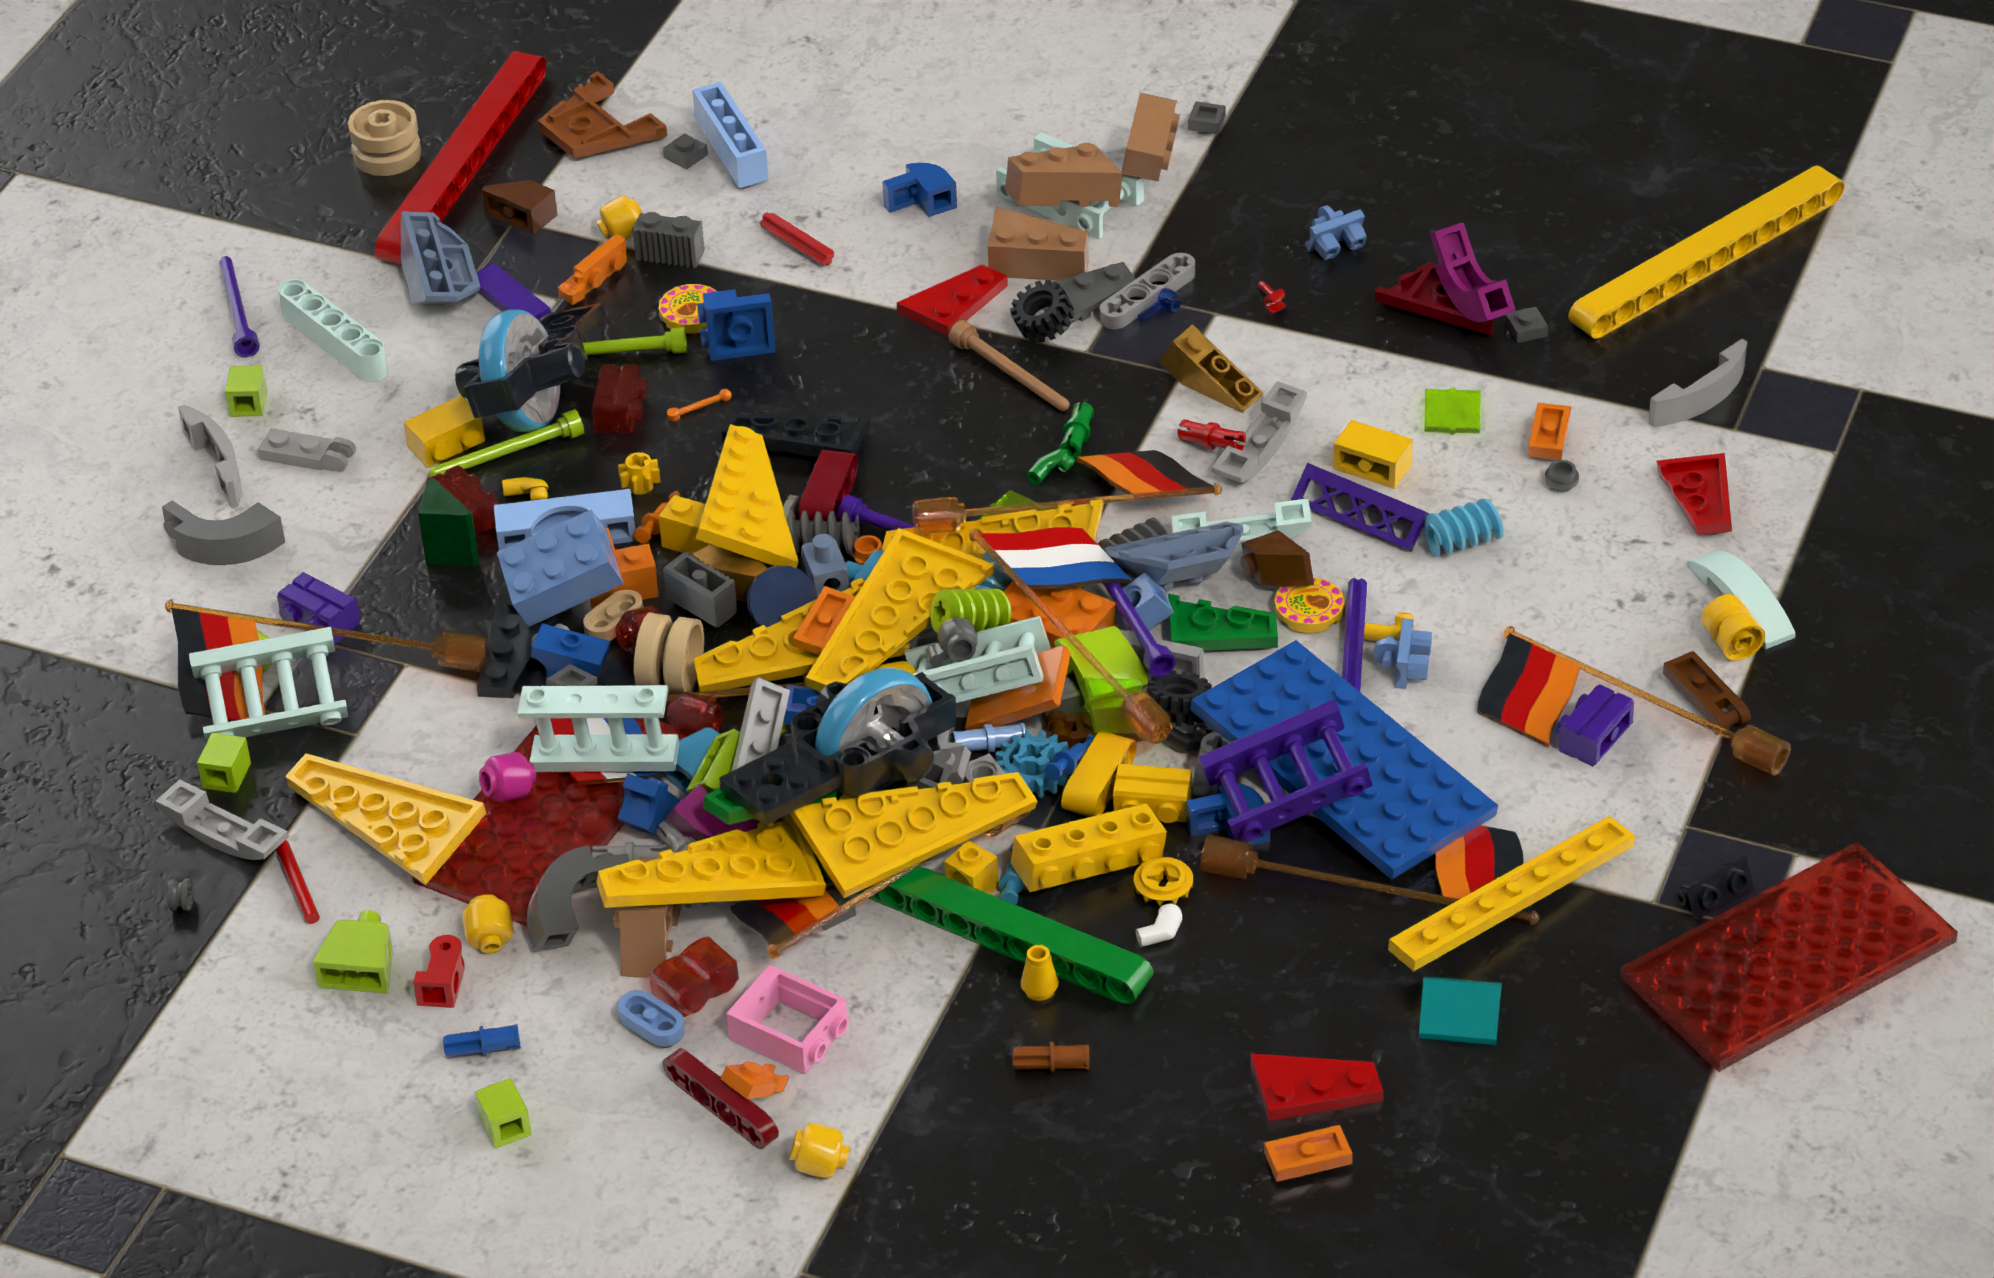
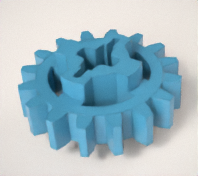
[995,731,1073,798]

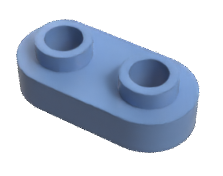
[617,990,685,1047]

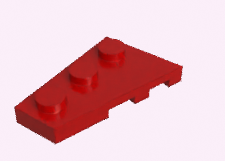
[896,264,1008,336]
[1656,453,1732,535]
[1251,1054,1383,1121]

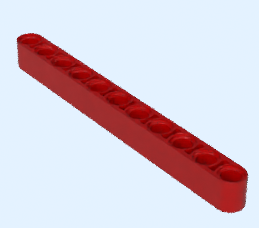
[375,51,546,265]

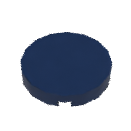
[747,566,817,628]

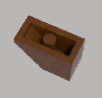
[481,180,558,235]
[1240,530,1314,587]

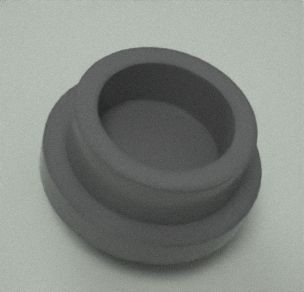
[1544,460,1579,491]

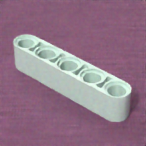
[278,279,388,382]

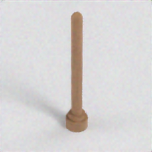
[949,320,1070,411]

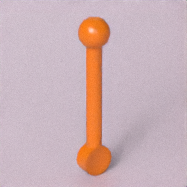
[667,389,732,421]

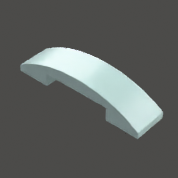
[1171,499,1312,551]
[1687,549,1795,649]

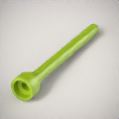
[582,327,687,355]
[429,409,584,480]

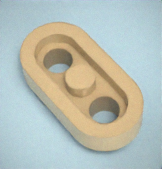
[583,590,644,641]

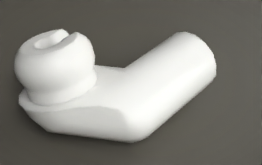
[1136,904,1182,947]

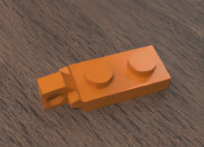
[558,234,627,305]

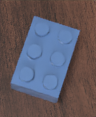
[497,509,624,627]

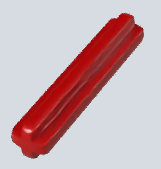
[760,212,835,265]

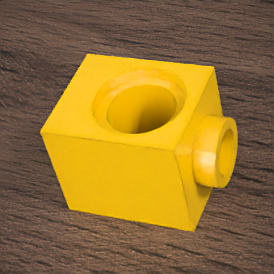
[944,840,999,895]

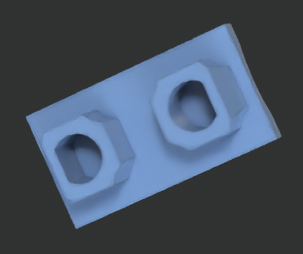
[1305,205,1367,260]
[1373,618,1432,689]

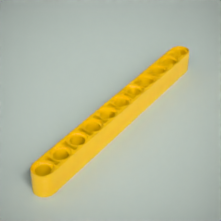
[1568,166,1845,339]

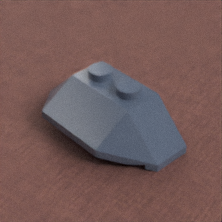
[401,211,480,305]
[1103,521,1244,589]

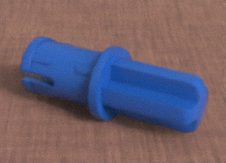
[443,1024,521,1057]

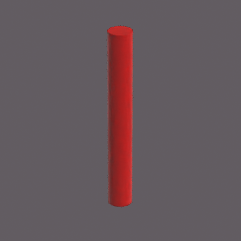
[276,840,320,924]

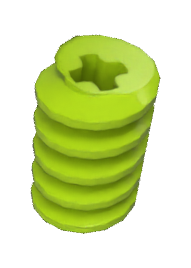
[930,588,1012,633]

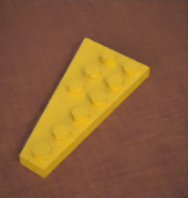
[695,424,799,568]
[806,528,994,692]
[285,754,486,885]
[789,772,1037,898]

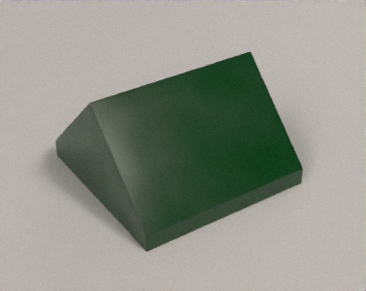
[418,478,479,567]

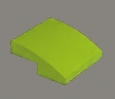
[1054,626,1149,703]

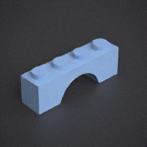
[494,489,637,551]

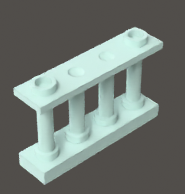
[996,132,1144,239]
[904,616,1051,703]
[189,627,348,743]
[517,685,680,772]

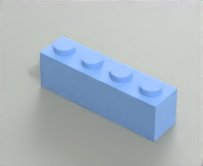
[692,82,768,188]

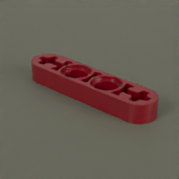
[663,1048,779,1149]

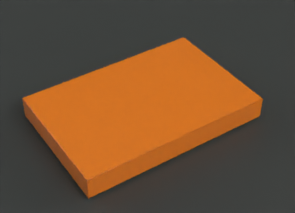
[965,645,1071,730]

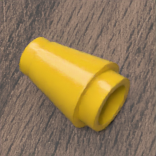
[1021,945,1059,1001]

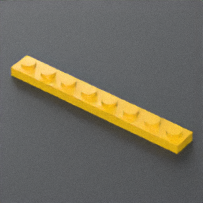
[1388,815,1635,971]

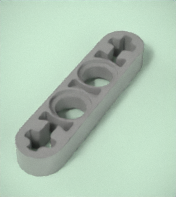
[1100,253,1195,330]

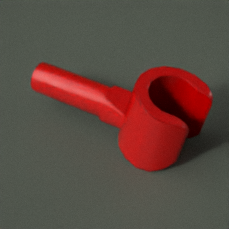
[1258,281,1286,314]

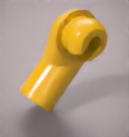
[502,477,549,501]
[1364,612,1415,642]

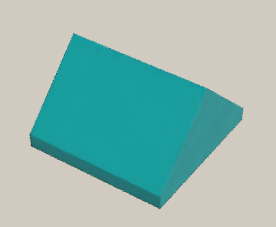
[1419,976,1502,1045]

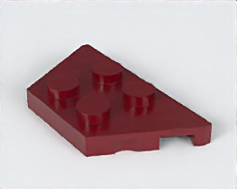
[1375,262,1493,335]

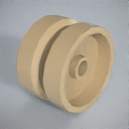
[348,100,422,176]
[634,613,704,696]

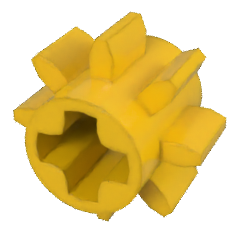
[618,452,661,495]

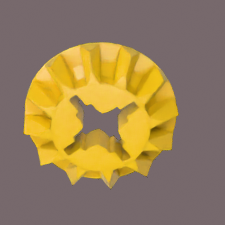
[1134,857,1193,906]

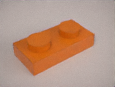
[1528,403,1571,460]
[793,586,856,655]
[1264,1125,1353,1182]

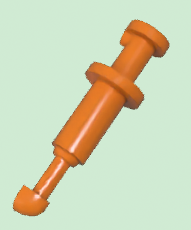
[634,491,680,544]

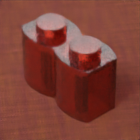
[649,936,739,1017]

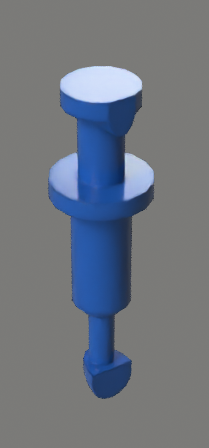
[1044,733,1095,781]

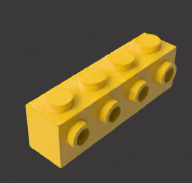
[1010,803,1167,892]

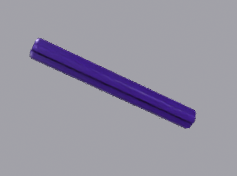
[1342,578,1367,692]

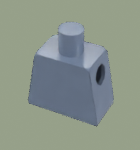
[801,534,850,597]

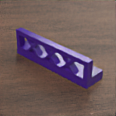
[1291,463,1429,551]

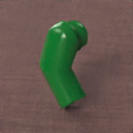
[1026,448,1075,485]

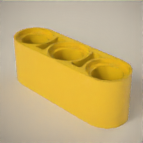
[1061,730,1137,817]

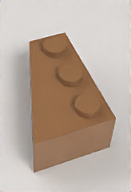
[1121,93,1180,182]
[1005,143,1123,207]
[988,207,1089,281]
[613,857,682,979]

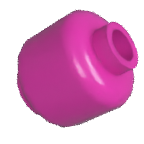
[479,752,536,803]

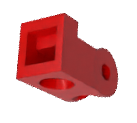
[413,935,465,1008]

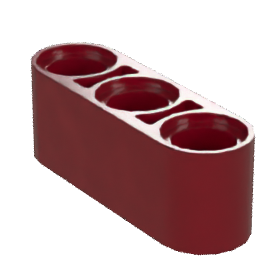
[799,449,858,521]

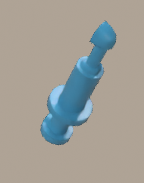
[999,843,1024,905]

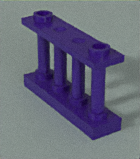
[1198,699,1373,844]

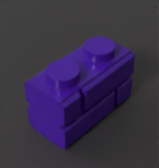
[277,572,360,645]
[1556,684,1634,767]

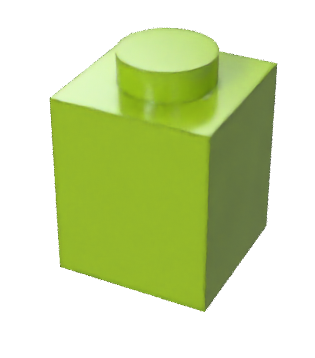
[225,365,267,417]
[197,733,251,793]
[474,1078,532,1149]

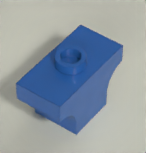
[531,623,610,681]
[617,773,681,838]

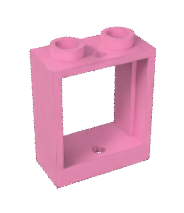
[726,964,849,1074]

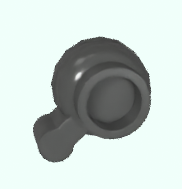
[926,618,978,667]

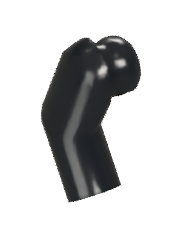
[1157,724,1213,752]

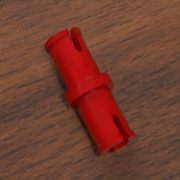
[1177,419,1246,451]

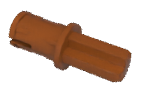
[1012,1042,1089,1073]

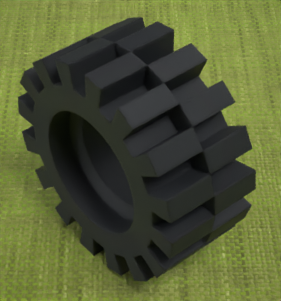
[1010,280,1075,343]
[1146,670,1212,727]

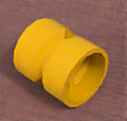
[1701,594,1765,661]

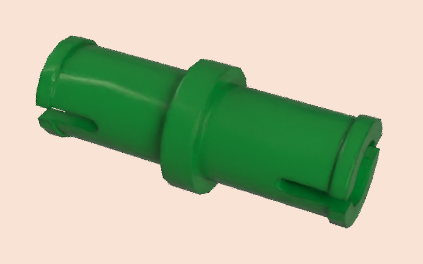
[1059,402,1094,459]

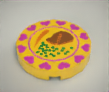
[659,284,717,334]
[1274,577,1345,633]

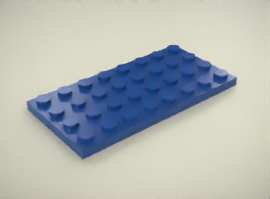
[1190,640,1498,880]

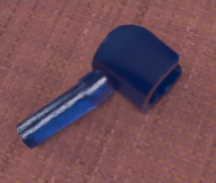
[1138,288,1181,321]

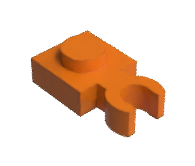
[721,1061,790,1099]

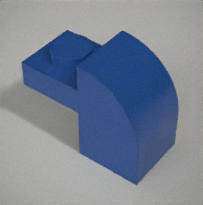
[882,162,957,217]
[1186,783,1270,849]

